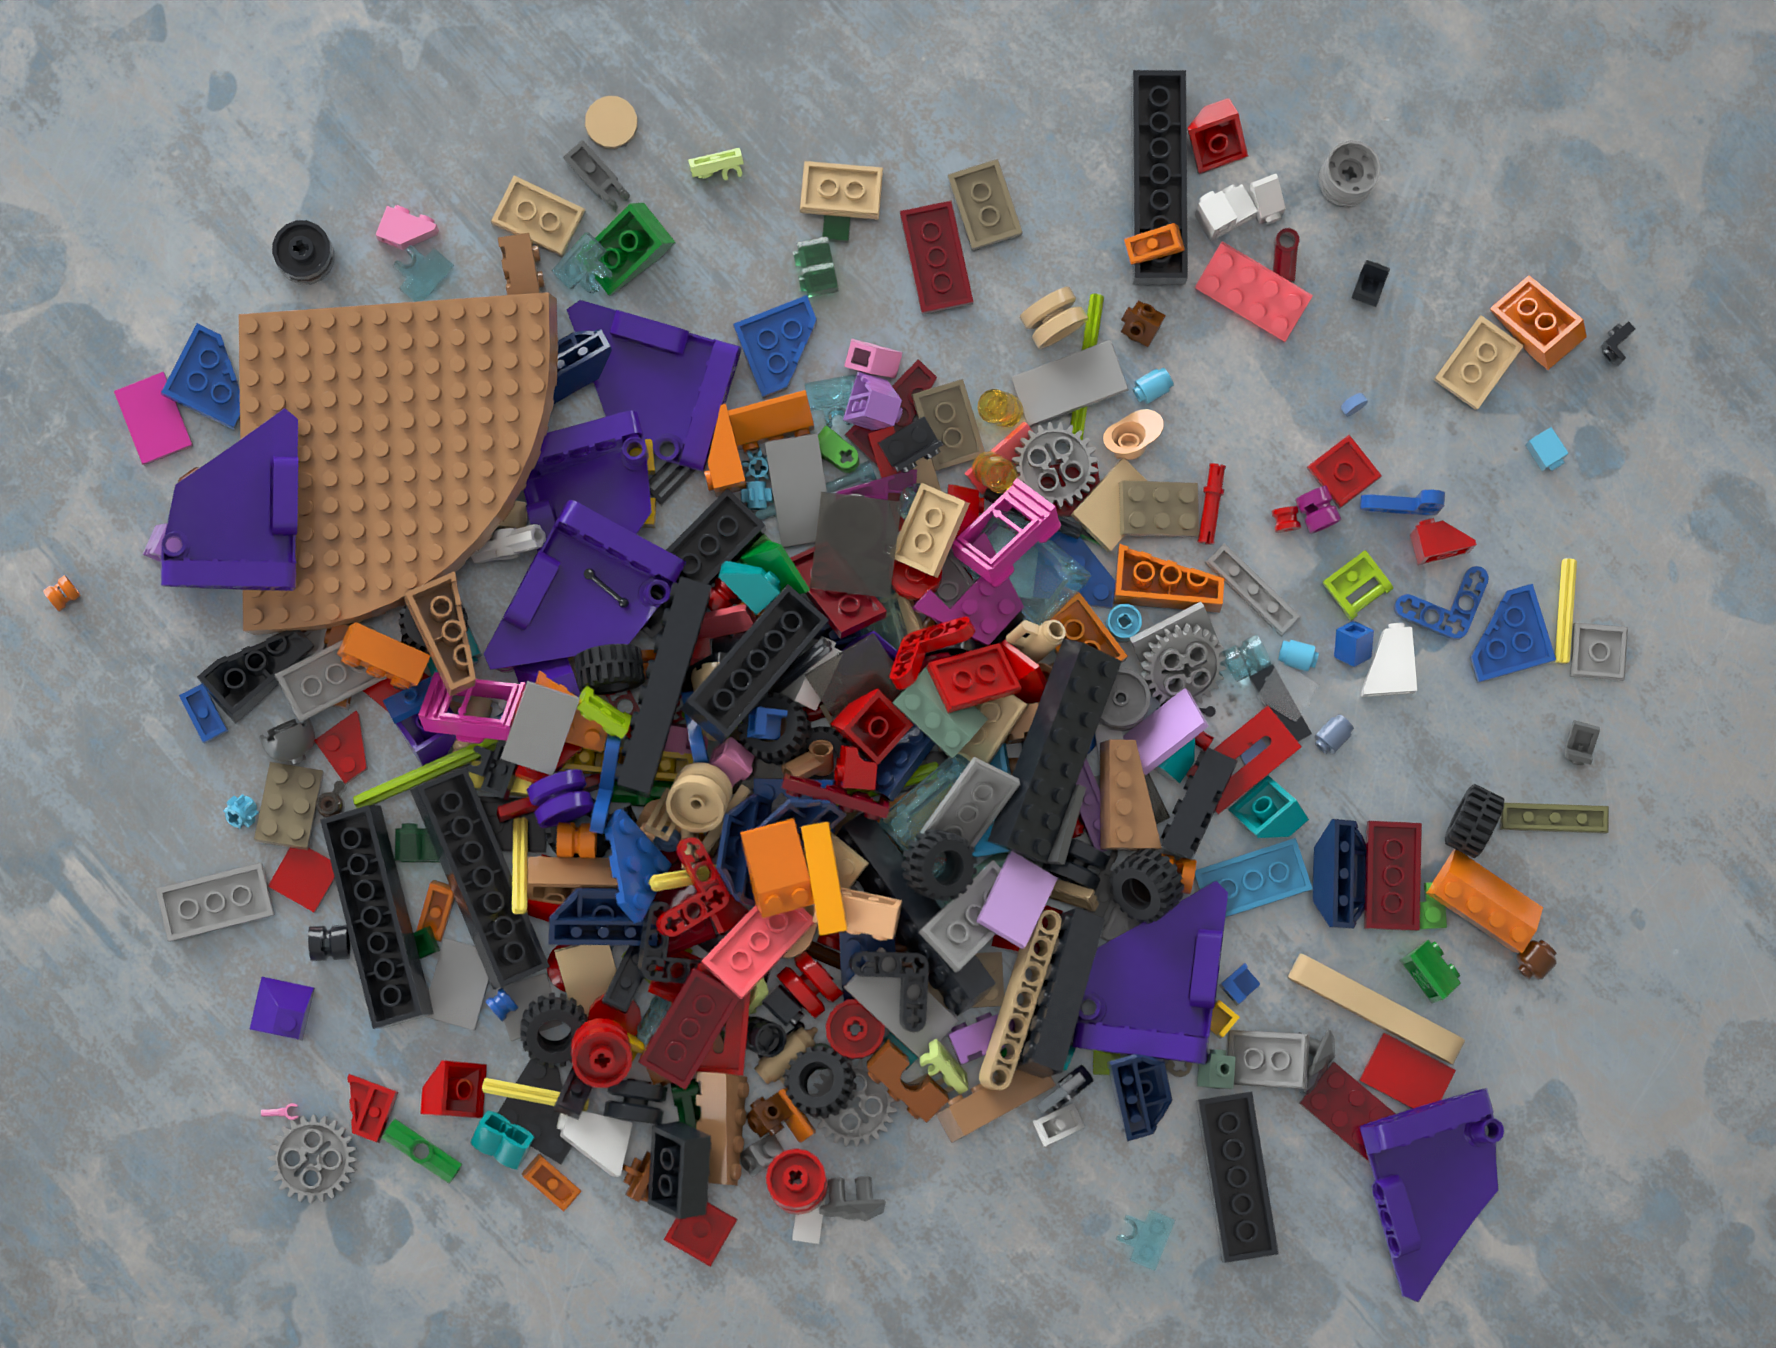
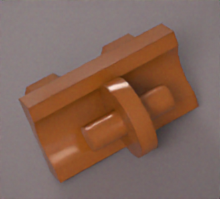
[622,1151,651,1202]

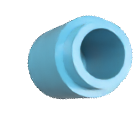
[1133,368,1174,404]
[1278,639,1319,672]

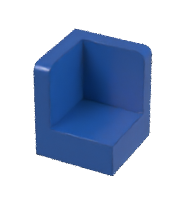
[1334,620,1374,667]
[747,707,788,740]
[1219,963,1260,1006]

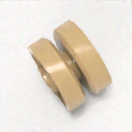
[1020,287,1088,349]
[666,762,732,833]

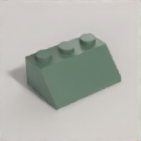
[892,666,988,759]

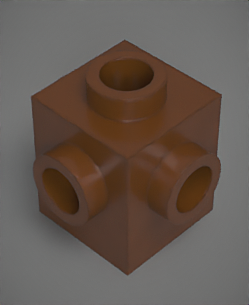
[1121,300,1166,347]
[747,1092,793,1138]

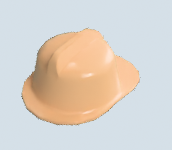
[1103,409,1164,460]

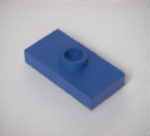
[383,677,432,724]

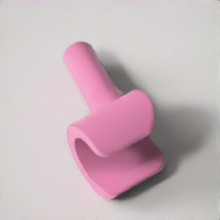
[261,1103,299,1120]

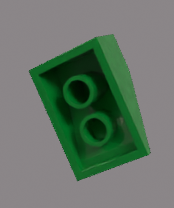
[577,202,676,296]
[738,539,810,603]
[1400,940,1461,1003]

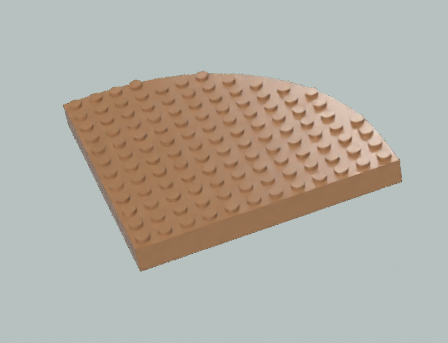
[239,292,558,635]

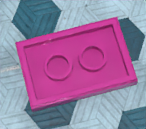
[114,372,193,465]

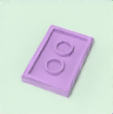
[1123,688,1209,775]
[976,851,1058,949]

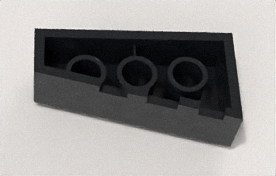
[1161,747,1238,859]

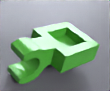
[1420,882,1447,929]

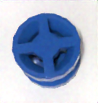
[485,987,519,1022]

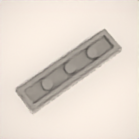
[1205,543,1301,637]

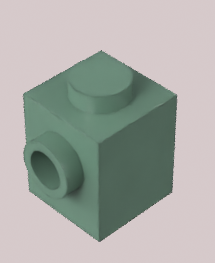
[1197,1049,1236,1089]

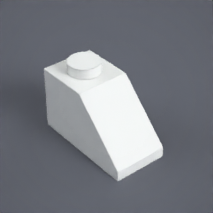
[1248,174,1286,224]

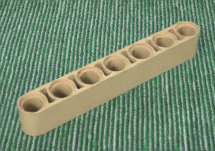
[979,910,1061,1090]
[1287,954,1465,1065]

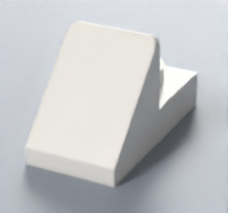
[1033,1103,1085,1147]

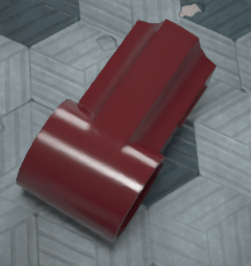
[1273,228,1300,282]

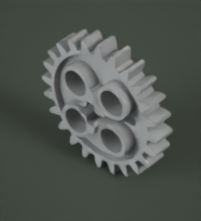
[1012,422,1098,509]
[1140,623,1227,704]
[810,1059,897,1147]
[268,1115,357,1203]

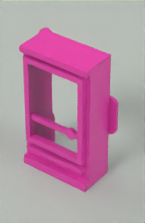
[952,478,1061,587]
[418,672,526,744]

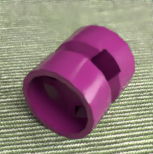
[1295,486,1342,534]

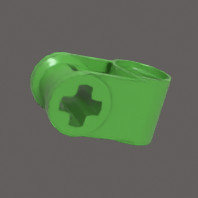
[818,426,860,473]

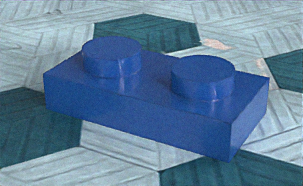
[179,684,228,744]

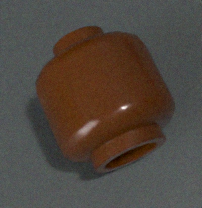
[1516,939,1557,980]

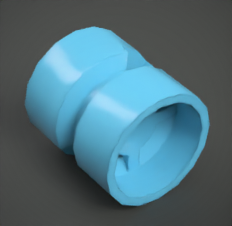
[1105,604,1142,643]

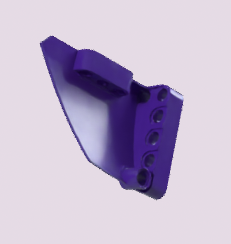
[566,300,741,472]
[161,408,298,591]
[523,411,652,552]
[483,500,686,670]
[1072,881,1228,1064]
[1359,1088,1504,1302]

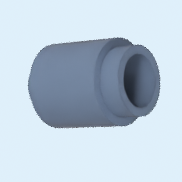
[1314,714,1354,754]

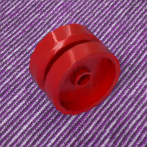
[776,951,843,1019]
[826,999,885,1060]
[571,1019,632,1088]
[766,1148,828,1215]

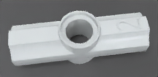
[470,524,546,564]

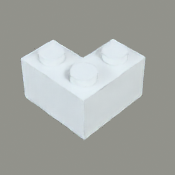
[1195,184,1258,242]

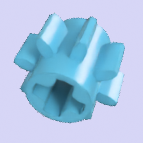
[742,448,769,481]
[741,481,773,510]
[223,794,259,829]

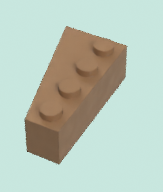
[498,233,545,295]
[404,571,476,697]
[1100,739,1162,851]
[527,856,619,904]
[696,1071,749,1186]

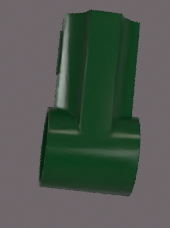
[670,1078,701,1129]

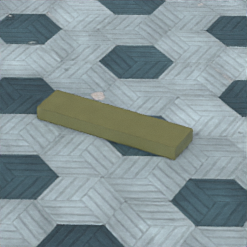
[1500,803,1609,834]

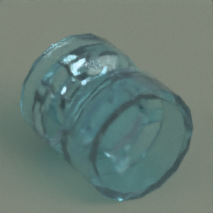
[1222,635,1271,682]

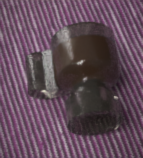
[317,781,347,818]

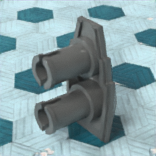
[1298,1030,1335,1095]
[819,1176,886,1221]

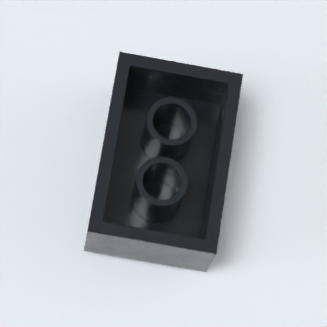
[648,1121,711,1219]

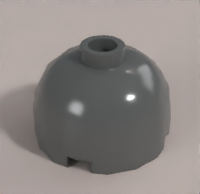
[259,718,315,765]

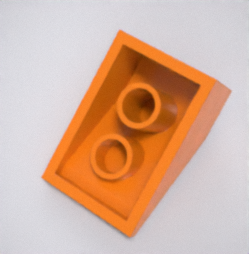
[1490,276,1587,370]
[704,404,746,497]
[1037,592,1128,664]
[741,819,815,918]

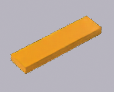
[801,822,848,935]

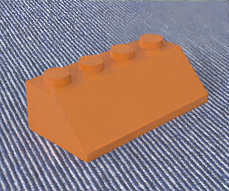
[1426,849,1543,953]

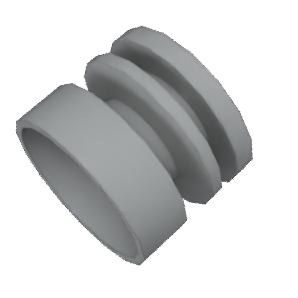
[1318,140,1381,207]

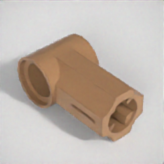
[782,740,834,778]

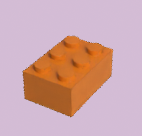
[336,622,431,690]

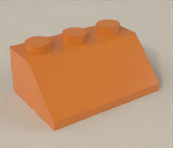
[728,390,814,452]

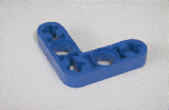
[1360,490,1445,516]
[1394,566,1489,640]
[681,690,709,764]
[590,734,621,834]

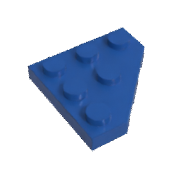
[733,295,817,399]
[161,323,240,430]
[1033,531,1116,609]
[1470,584,1556,683]
[604,808,672,923]

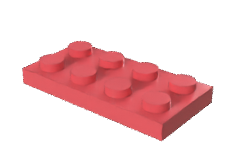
[1195,241,1313,342]
[702,905,816,1000]

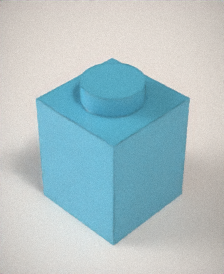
[1525,427,1569,472]

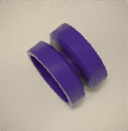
[527,769,594,828]

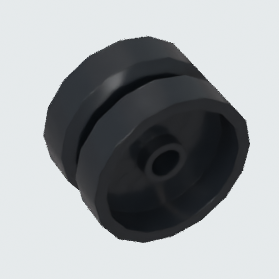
[272,220,334,285]
[1042,838,1110,892]
[603,1078,668,1125]

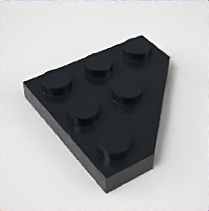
[498,1058,573,1165]

